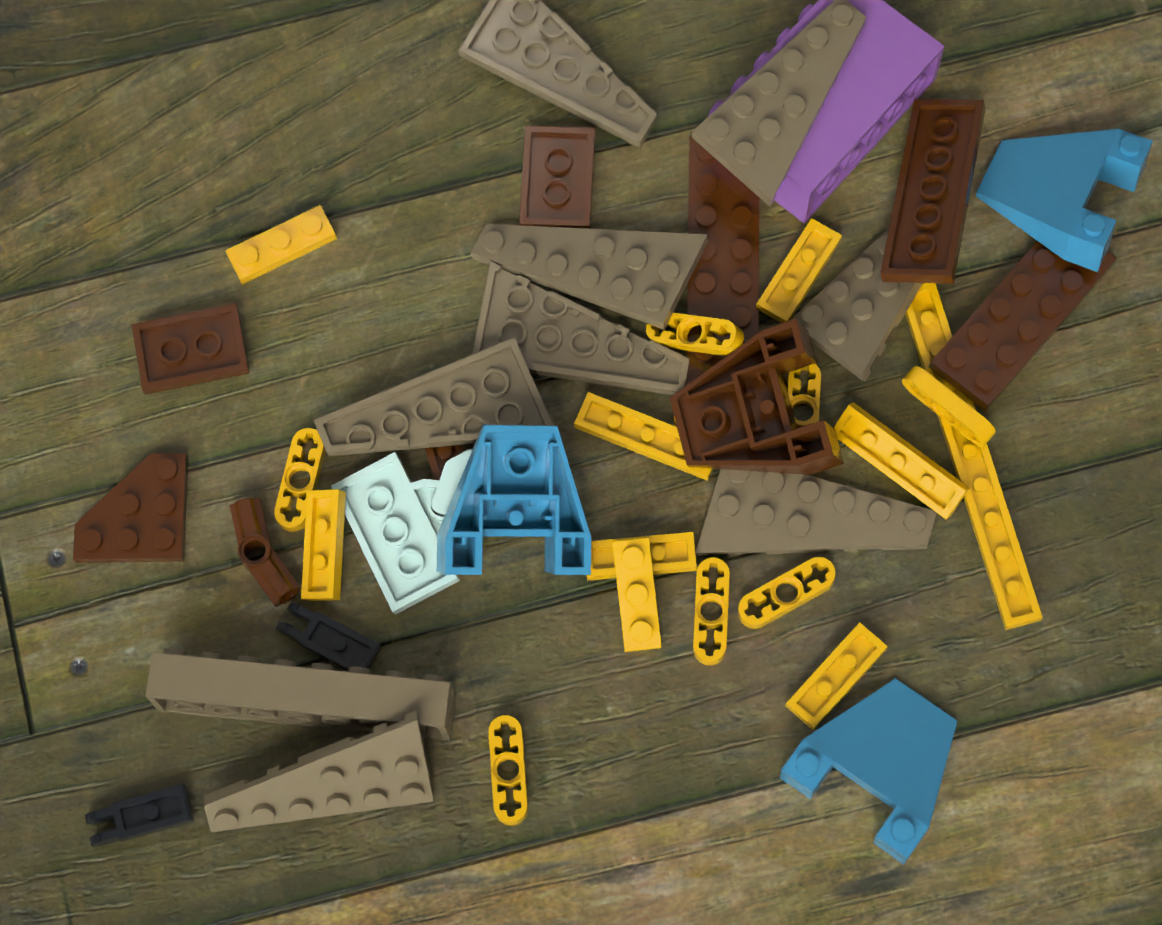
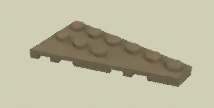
[458,0,657,148]
[692,0,867,207]
[471,224,709,330]
[789,229,923,382]
[472,261,690,395]
[313,337,553,456]
[695,469,937,557]
[204,710,433,832]

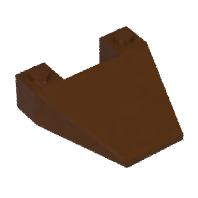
[670,319,844,475]

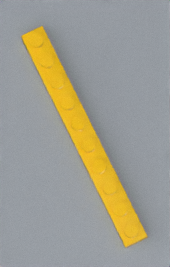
[905,283,1043,630]

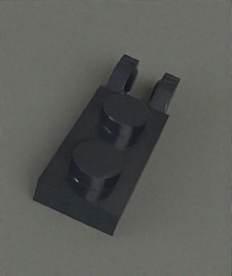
[276,602,382,671]
[85,784,194,847]

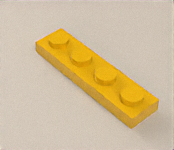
[574,392,713,481]
[833,402,970,519]

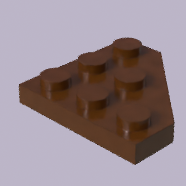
[73,453,188,563]

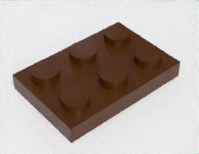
[519,125,595,229]
[131,303,250,395]

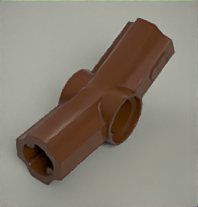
[230,498,301,607]

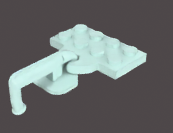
[331,449,473,615]

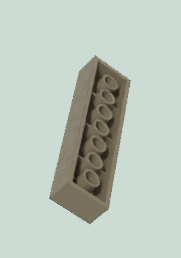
[145,648,456,741]

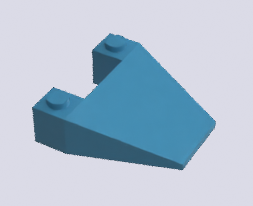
[976,129,1153,272]
[437,425,591,575]
[780,678,957,865]

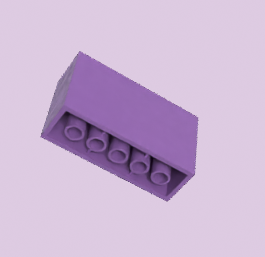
[708,0,945,224]

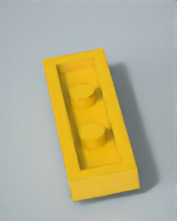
[225,205,337,285]
[756,218,842,323]
[301,489,346,601]
[587,532,697,581]
[612,537,662,652]
[786,622,888,731]

